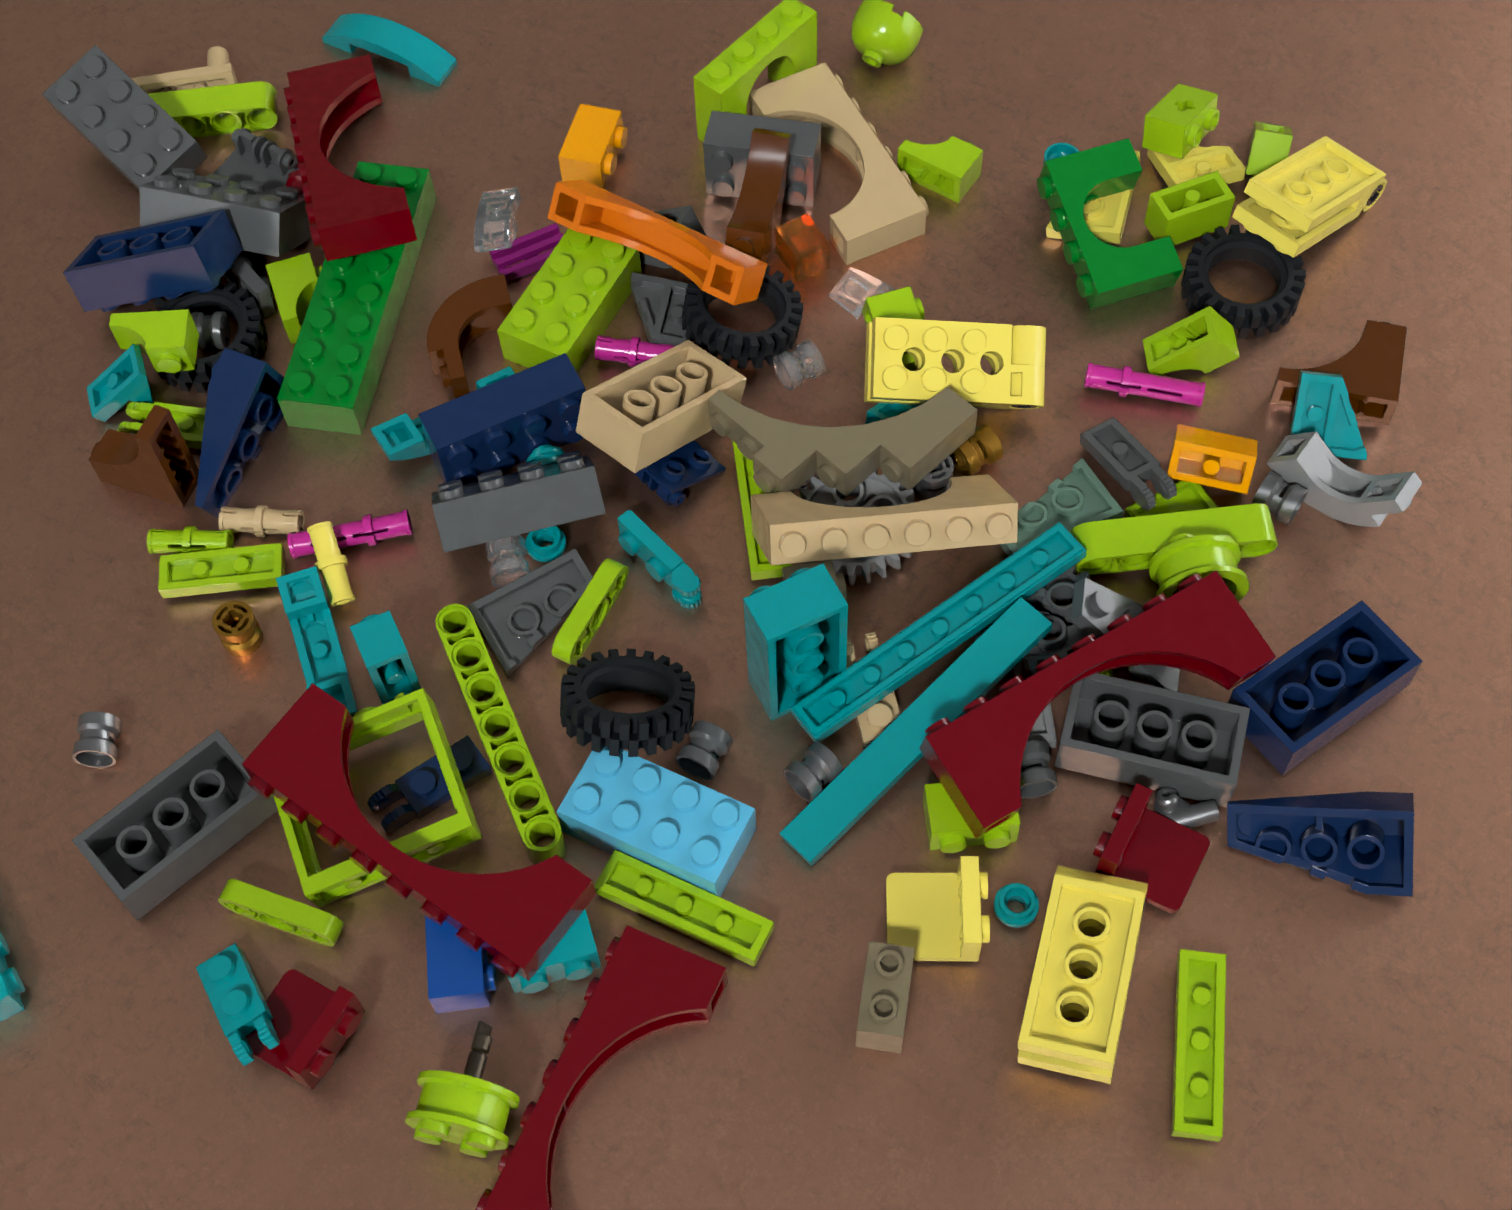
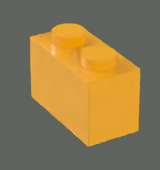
[558,103,628,188]
[1167,424,1258,494]

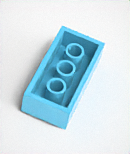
[557,746,756,897]

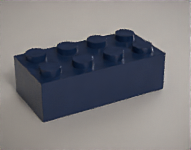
[63,209,243,312]
[418,353,586,485]
[1228,600,1423,776]

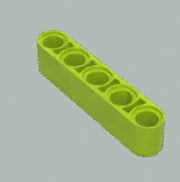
[148,81,277,138]
[1070,503,1278,575]

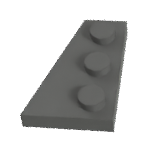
[467,549,593,678]
[1071,578,1180,692]

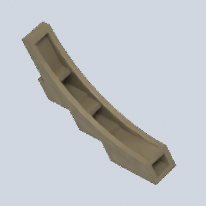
[708,387,978,496]

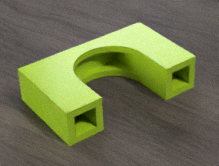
[693,0,817,142]

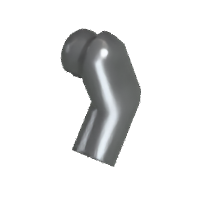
[1154,787,1220,828]

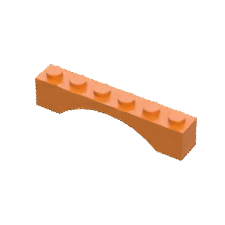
[547,179,768,305]

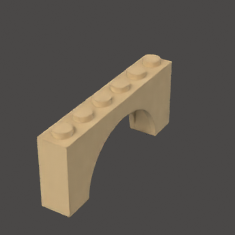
[749,62,929,265]
[751,474,1018,565]

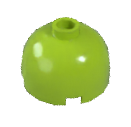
[851,0,923,67]

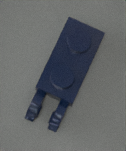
[367,735,492,833]

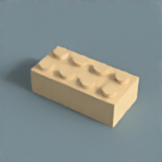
[576,340,747,473]

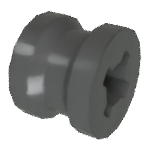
[191,311,230,350]

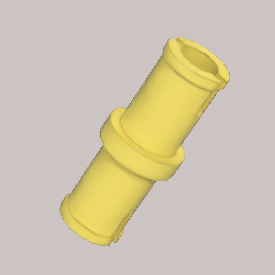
[307,521,356,607]

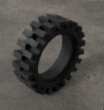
[1181,224,1306,339]
[681,265,803,369]
[147,279,268,393]
[560,649,695,757]

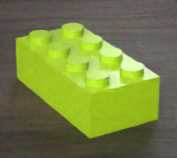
[497,228,642,373]

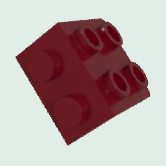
[1093,783,1210,913]
[246,969,366,1090]

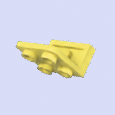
[886,856,990,962]

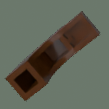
[427,274,512,399]

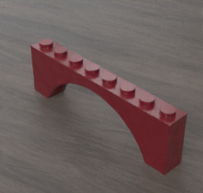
[283,54,417,262]
[919,571,1276,839]
[242,683,596,981]
[475,925,728,1210]

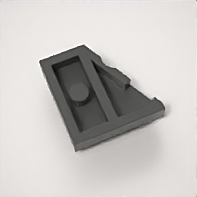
[630,272,688,346]

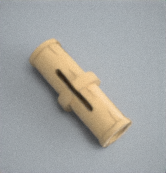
[218,505,305,537]

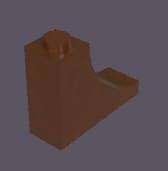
[725,128,792,262]
[1270,320,1407,424]
[89,405,199,508]

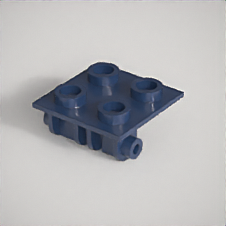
[624,440,726,507]

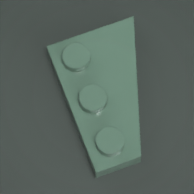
[1000,458,1124,557]

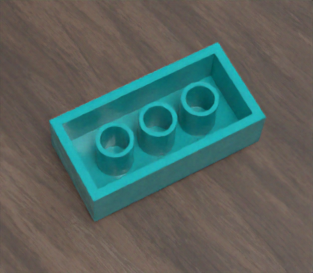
[743,563,848,721]

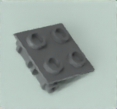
[213,128,299,189]

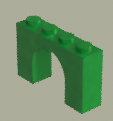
[1037,138,1183,310]

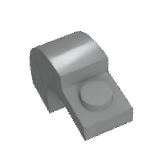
[1267,432,1422,527]

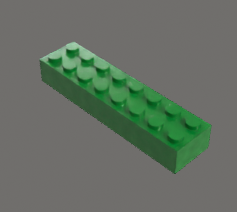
[277,161,437,435]

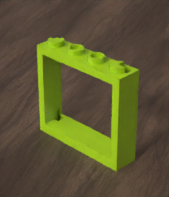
[273,688,483,908]

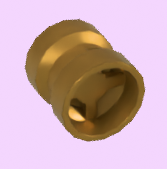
[949,425,1004,476]
[212,601,263,657]

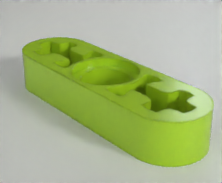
[552,558,629,665]
[218,879,344,947]

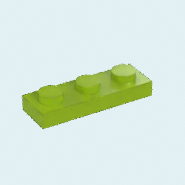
[158,543,285,599]

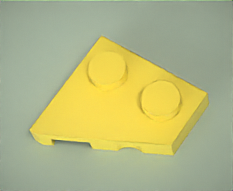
[1147,145,1246,187]

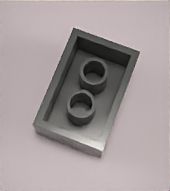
[703,111,821,207]

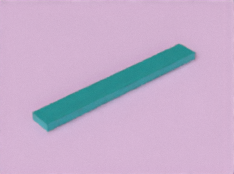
[790,522,1086,742]
[779,597,1052,867]

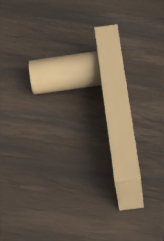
[131,46,238,94]

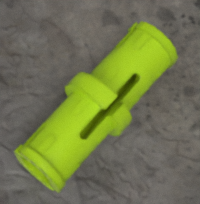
[146,526,234,554]

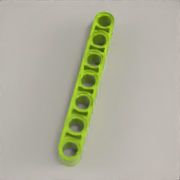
[435,604,566,864]

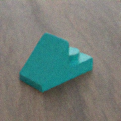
[86,344,154,422]

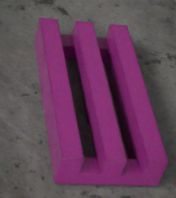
[489,223,563,283]

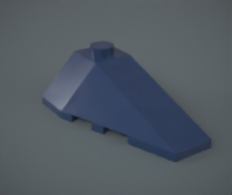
[195,348,284,518]
[1227,791,1414,897]

